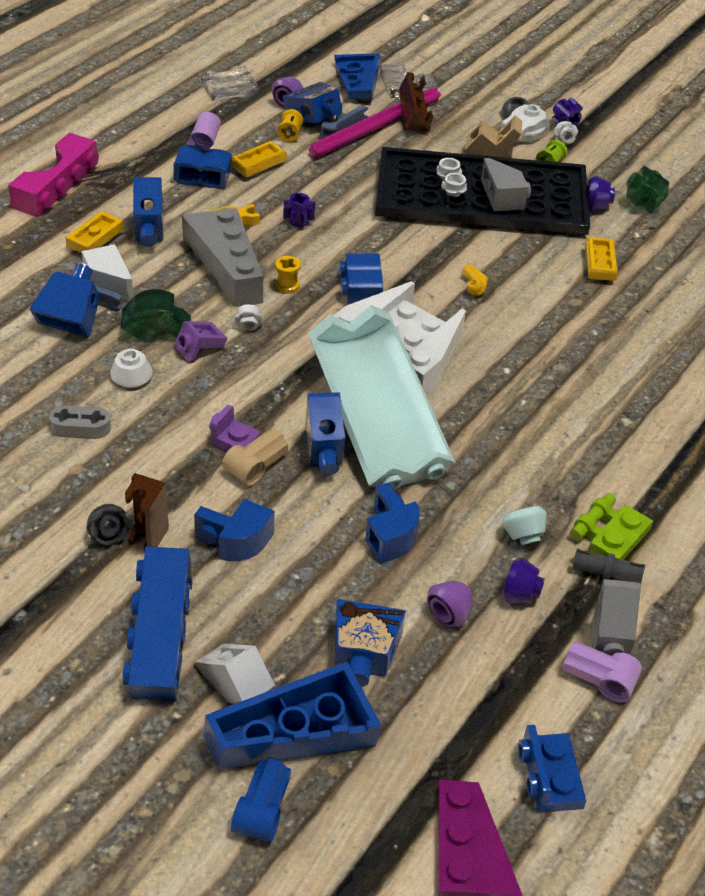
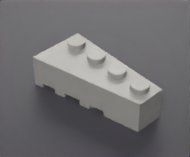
[182,208,263,307]

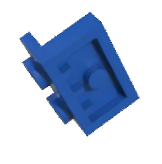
[518,725,587,813]

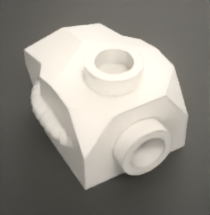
[501,104,550,143]

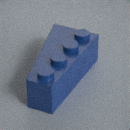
[123,546,193,701]
[204,661,382,770]

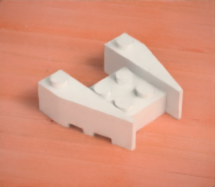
[333,281,466,396]

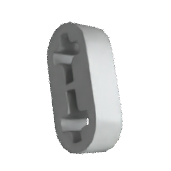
[49,406,111,439]

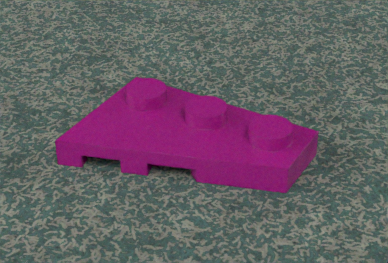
[438,780,523,896]

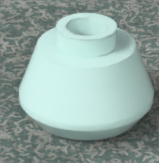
[502,506,547,545]

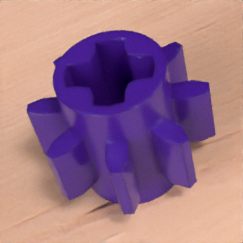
[552,97,583,126]
[283,193,316,227]

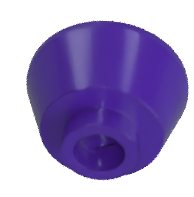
[587,176,615,212]
[503,557,545,604]

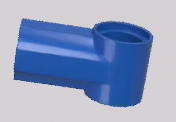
[231,758,291,843]

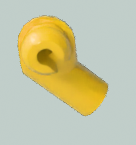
[462,263,488,296]

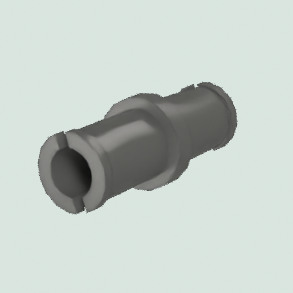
[572,548,645,584]

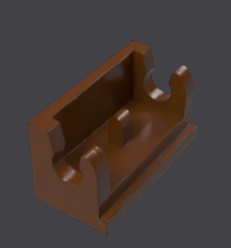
[398,72,434,131]
[125,473,169,553]

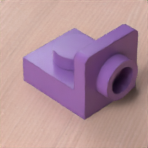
[174,321,228,362]
[209,405,261,452]

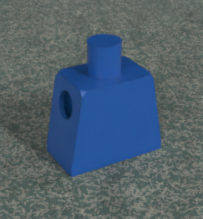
[30,263,100,337]

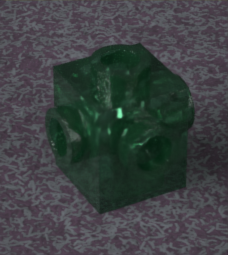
[626,165,669,213]

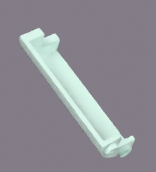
[308,305,456,490]

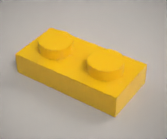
[65,211,124,254]

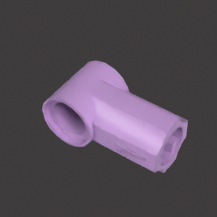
[186,112,221,150]
[562,641,642,702]

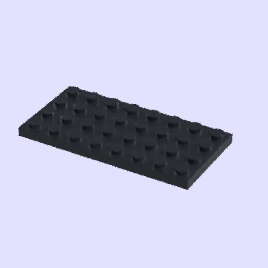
[375,147,590,235]

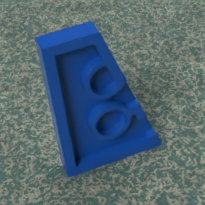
[334,53,381,101]

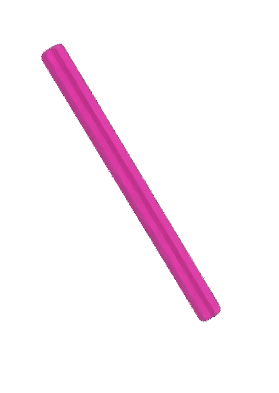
[309,87,441,158]

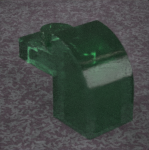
[121,289,191,342]

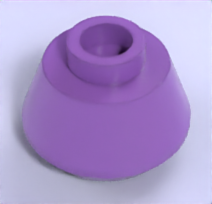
[272,77,303,108]
[427,580,473,627]

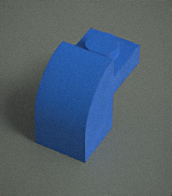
[365,483,420,564]
[194,499,275,561]

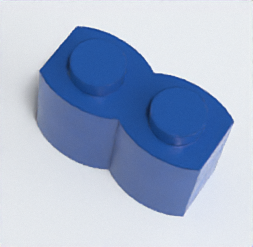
[173,145,232,189]
[339,253,383,304]

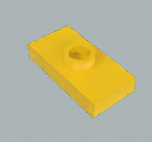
[231,141,287,178]
[585,237,618,281]

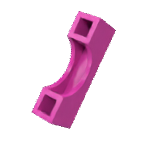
[8,132,99,217]

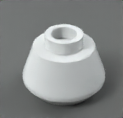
[110,349,153,389]

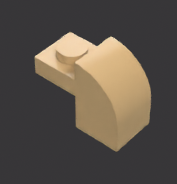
[465,116,523,158]

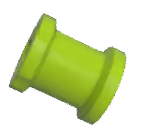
[535,140,568,162]

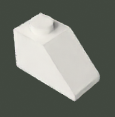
[81,244,134,302]
[194,644,275,704]

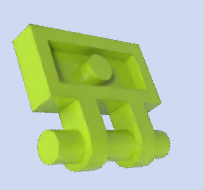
[570,493,653,560]

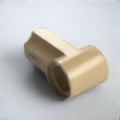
[222,428,288,486]

